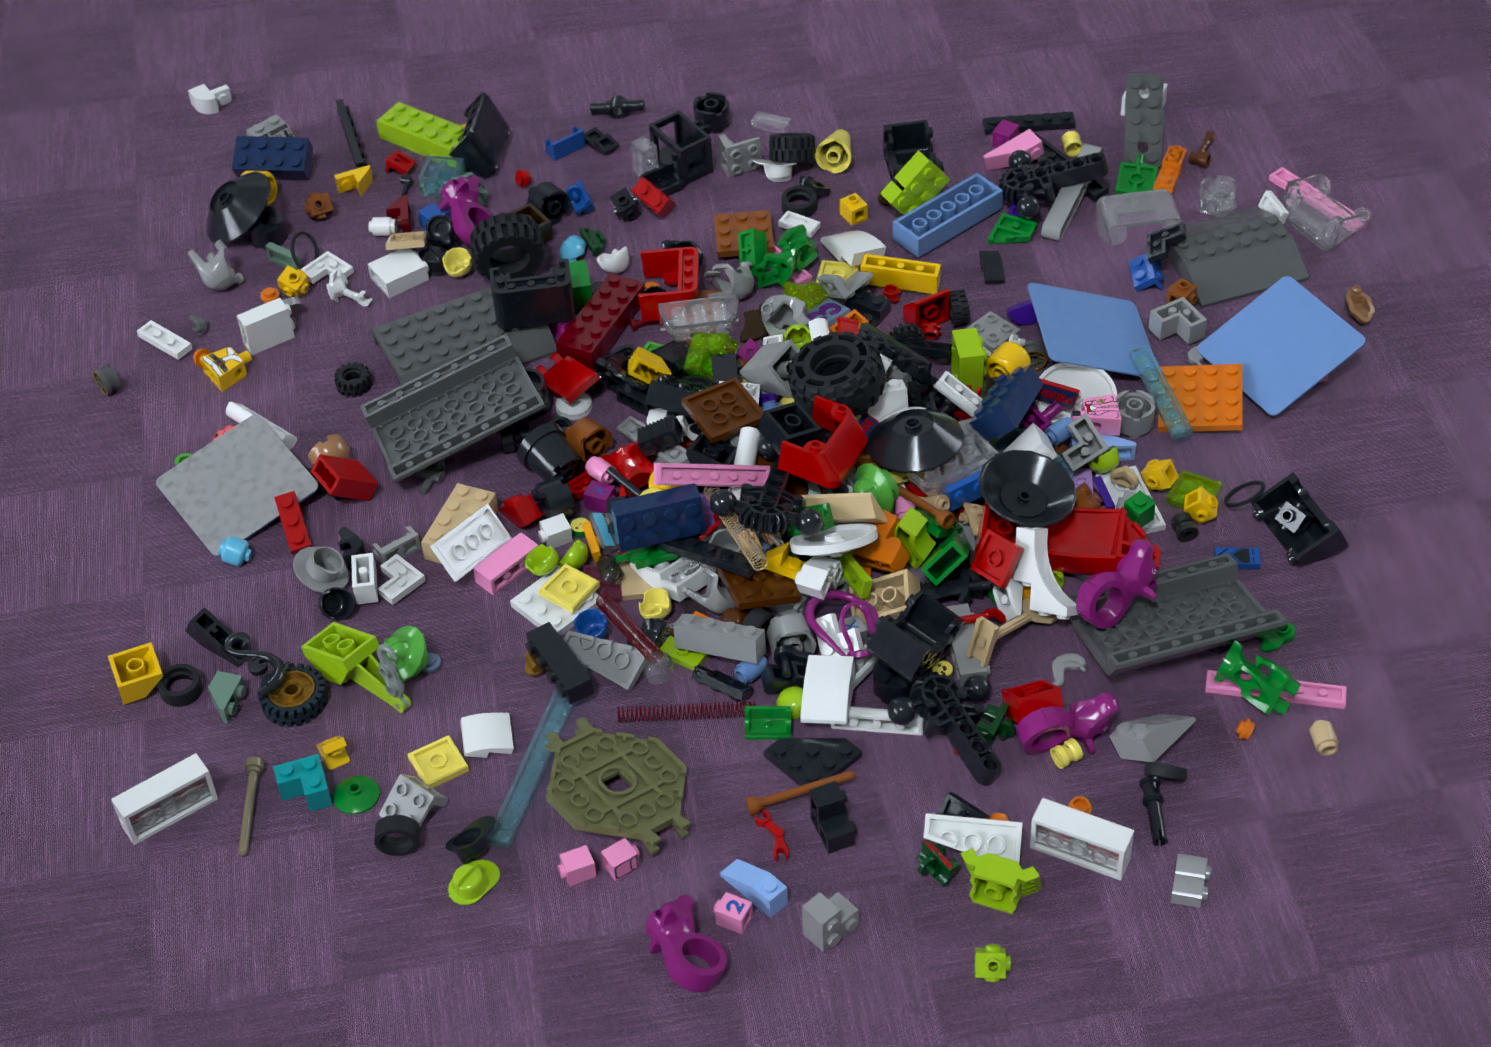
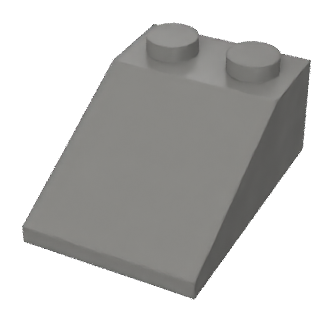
[1110,714,1196,762]

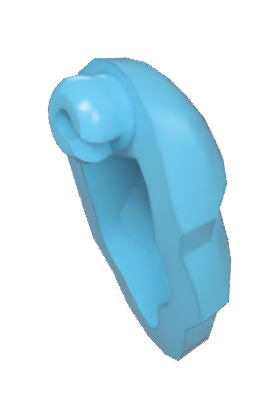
[559,235,586,262]

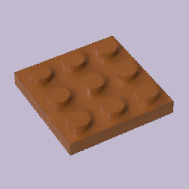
[713,210,775,258]

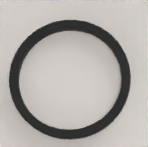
[290,232,319,269]
[1224,480,1265,507]

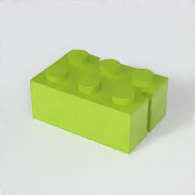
[880,150,951,215]
[951,328,987,397]

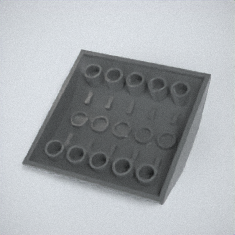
[1167,207,1309,308]

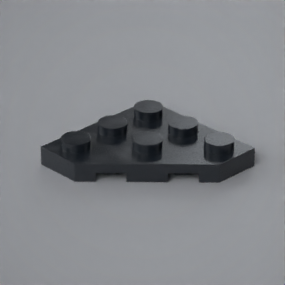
[764,738,862,786]

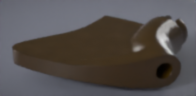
[739,303,769,343]

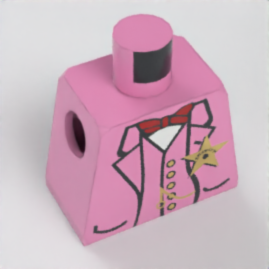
[1070,394,1122,436]

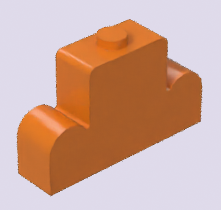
[837,510,910,573]

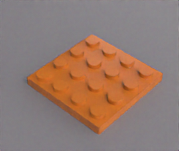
[1158,364,1243,433]

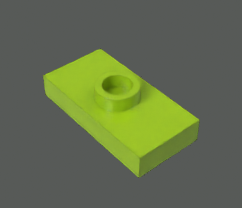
[658,636,708,671]

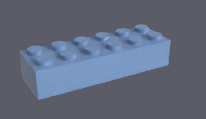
[893,173,1003,258]

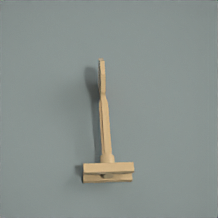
[966,597,1059,667]

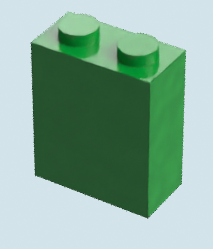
[921,530,971,586]

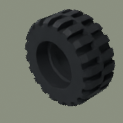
[469,212,546,280]

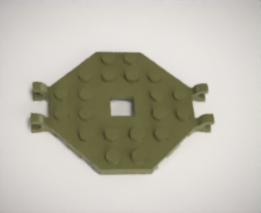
[545,717,691,855]

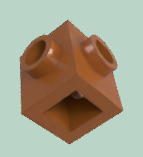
[303,192,334,220]
[1166,278,1198,306]

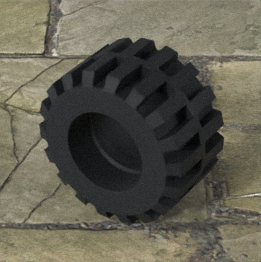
[769,132,815,163]

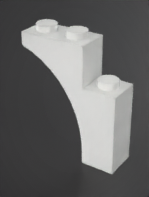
[1013,527,1078,619]

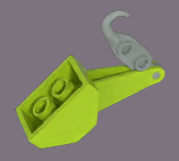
[301,622,411,713]

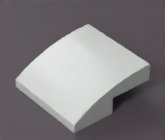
[460,713,514,758]

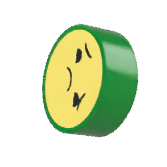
[570,517,589,538]

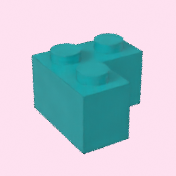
[273,754,333,812]

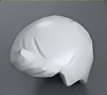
[596,246,629,274]

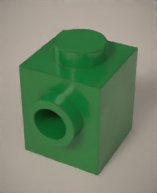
[1124,490,1156,528]

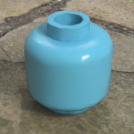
[218,536,252,567]

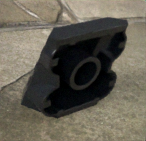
[651,339,705,377]

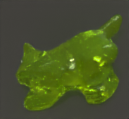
[783,281,828,310]

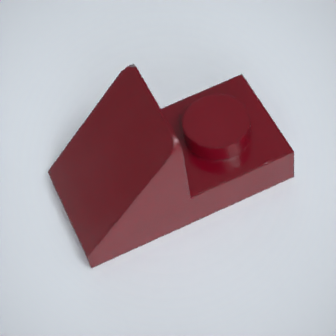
[386,195,411,233]

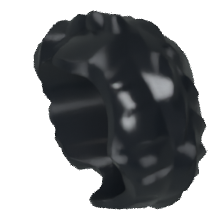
[627,618,666,651]

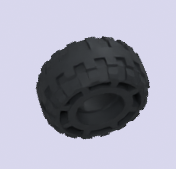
[787,331,886,417]

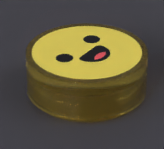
[931,660,954,677]

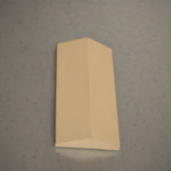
[801,492,888,524]

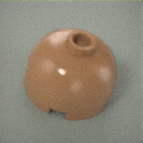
[308,434,351,466]

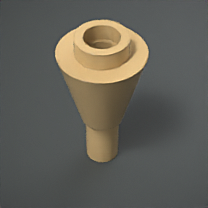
[918,494,950,510]

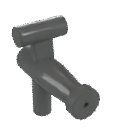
[414,461,447,495]

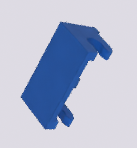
[545,126,585,161]

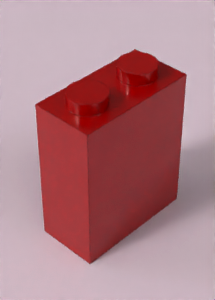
[311,454,379,501]

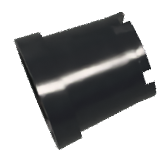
[517,422,585,484]

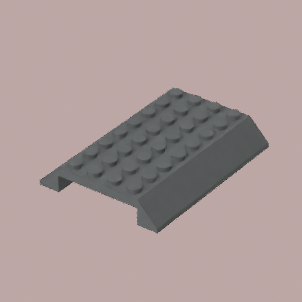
[368,287,557,385]
[360,333,546,483]
[1067,553,1288,676]

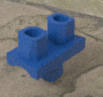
[565,180,595,214]

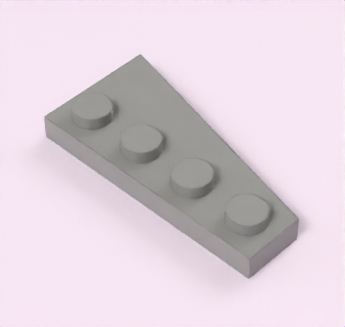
[563,630,652,691]

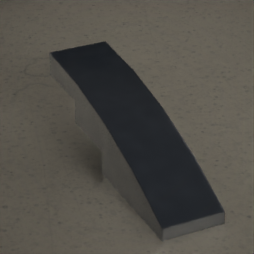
[594,357,650,416]

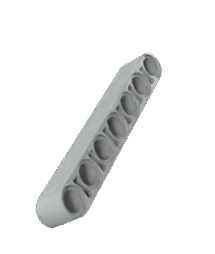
[1041,143,1104,241]

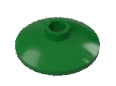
[333,775,380,815]

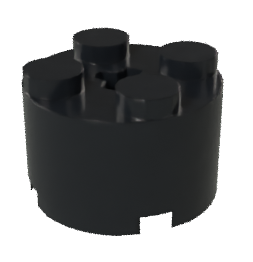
[693,92,730,133]
[527,182,570,225]
[248,206,288,250]
[531,475,576,520]
[873,659,918,705]

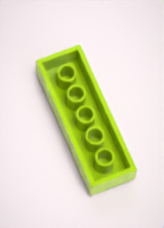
[376,102,469,172]

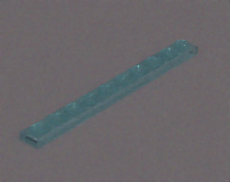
[487,664,589,849]

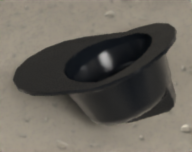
[418,246,447,277]
[445,816,495,864]

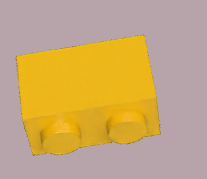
[108,642,163,705]

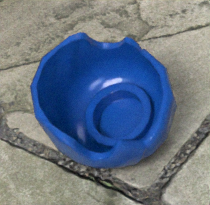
[574,608,609,639]

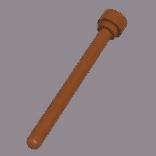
[897,483,955,529]
[745,770,856,816]

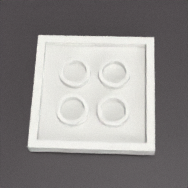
[510,565,603,636]

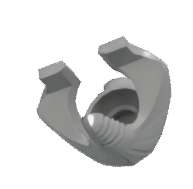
[188,240,244,291]
[704,261,755,300]
[761,294,810,336]
[681,563,737,614]

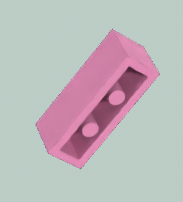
[473,532,538,595]

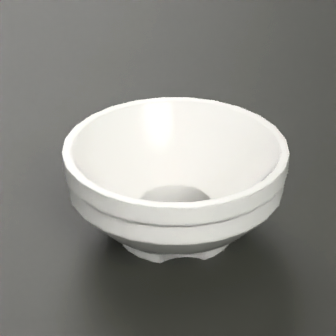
[556,392,593,420]

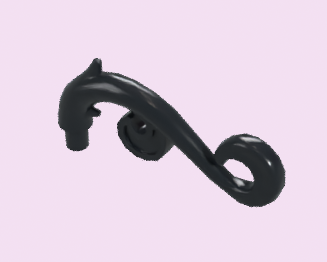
[224,632,290,698]

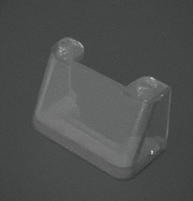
[1281,173,1373,251]
[1096,189,1183,245]

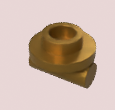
[524,652,544,676]

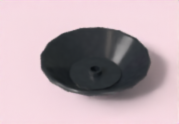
[206,171,270,244]
[867,409,964,473]
[978,450,1077,528]

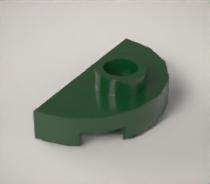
[579,227,605,256]

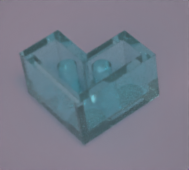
[418,155,466,197]

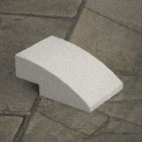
[820,231,886,267]
[630,555,708,602]
[801,655,855,724]

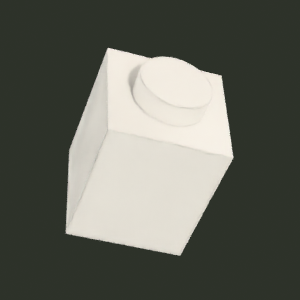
[538,513,573,548]

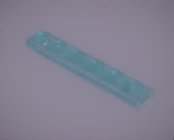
[1129,345,1193,440]

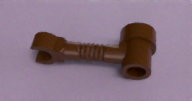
[1189,131,1215,168]

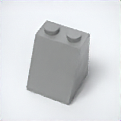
[739,340,800,398]

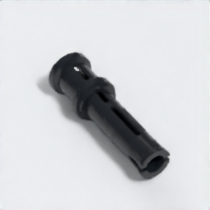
[1139,776,1168,846]

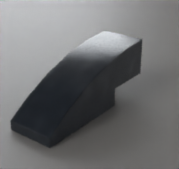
[760,660,807,694]

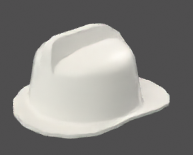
[753,159,797,182]

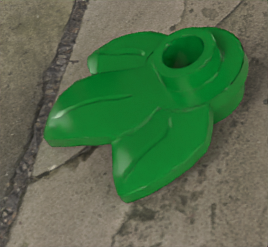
[1257,622,1296,652]

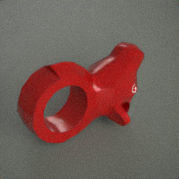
[601,441,654,498]

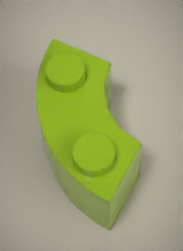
[894,507,936,570]

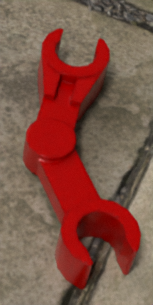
[755,810,789,863]

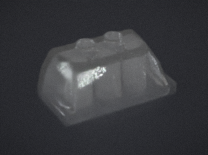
[658,294,739,342]
[904,430,998,496]

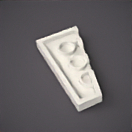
[923,813,1022,863]

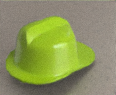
[448,860,500,905]

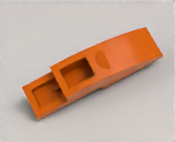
[1153,145,1187,194]

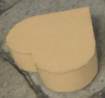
[1110,466,1139,489]

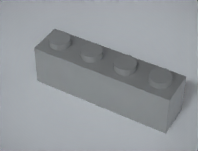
[946,603,990,687]
[673,614,766,664]

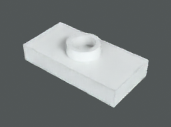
[1258,190,1289,225]
[778,211,821,238]

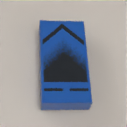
[1214,547,1261,569]

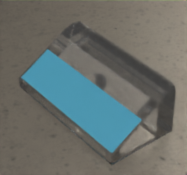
[589,513,620,555]

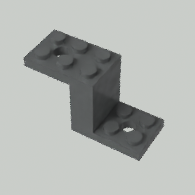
[1123,73,1164,167]

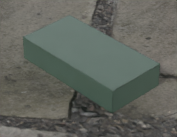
[265,242,301,270]

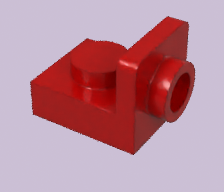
[385,150,416,174]

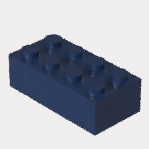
[232,136,313,181]
[969,365,1044,442]
[610,483,706,552]

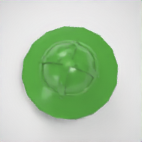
[852,463,899,513]
[383,625,428,682]

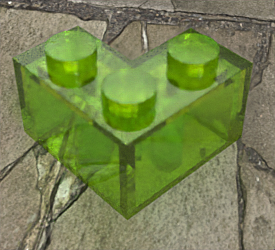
[683,333,739,380]

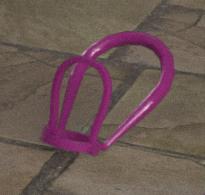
[805,590,879,660]

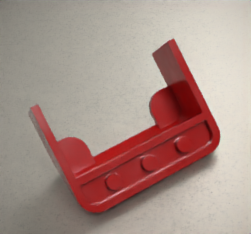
[638,247,699,322]
[778,395,868,489]

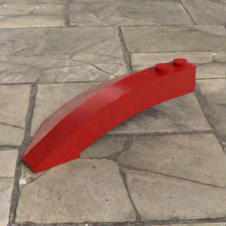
[974,502,1161,574]

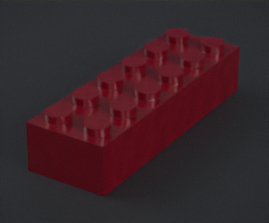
[556,273,645,369]

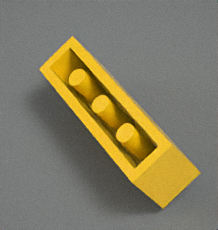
[860,254,941,294]

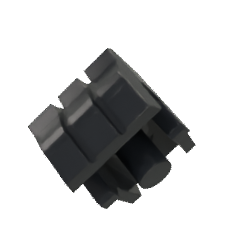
[338,526,366,571]

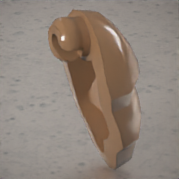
[1345,285,1375,325]

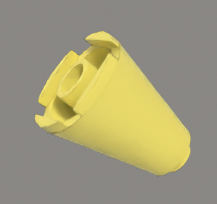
[815,129,852,173]

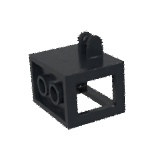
[649,110,713,186]

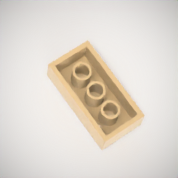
[421,483,498,564]

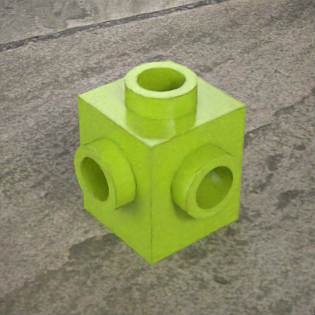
[975,944,1011,982]

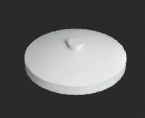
[1034,363,1117,424]
[789,523,878,558]

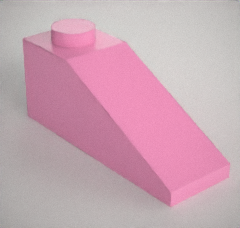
[983,129,1044,171]

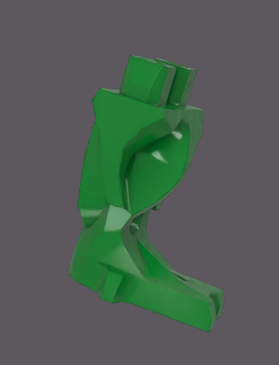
[750,224,818,288]
[1214,640,1301,715]

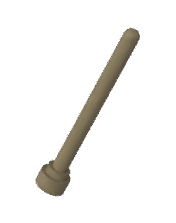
[238,757,264,856]

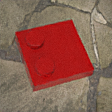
[970,529,1024,588]

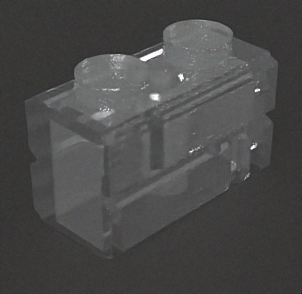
[630,136,658,178]

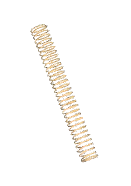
[704,486,768,571]

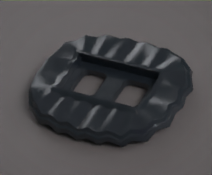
[604,353,650,392]

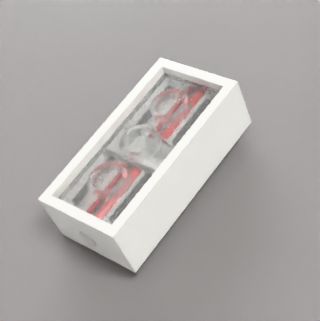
[111,753,218,845]
[1030,798,1134,880]

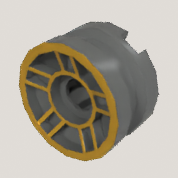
[1023,340,1047,371]
[92,364,121,396]

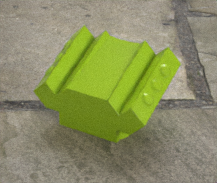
[960,848,1043,914]

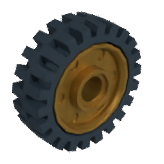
[258,663,328,727]

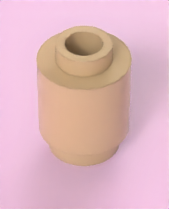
[1309,720,1339,756]

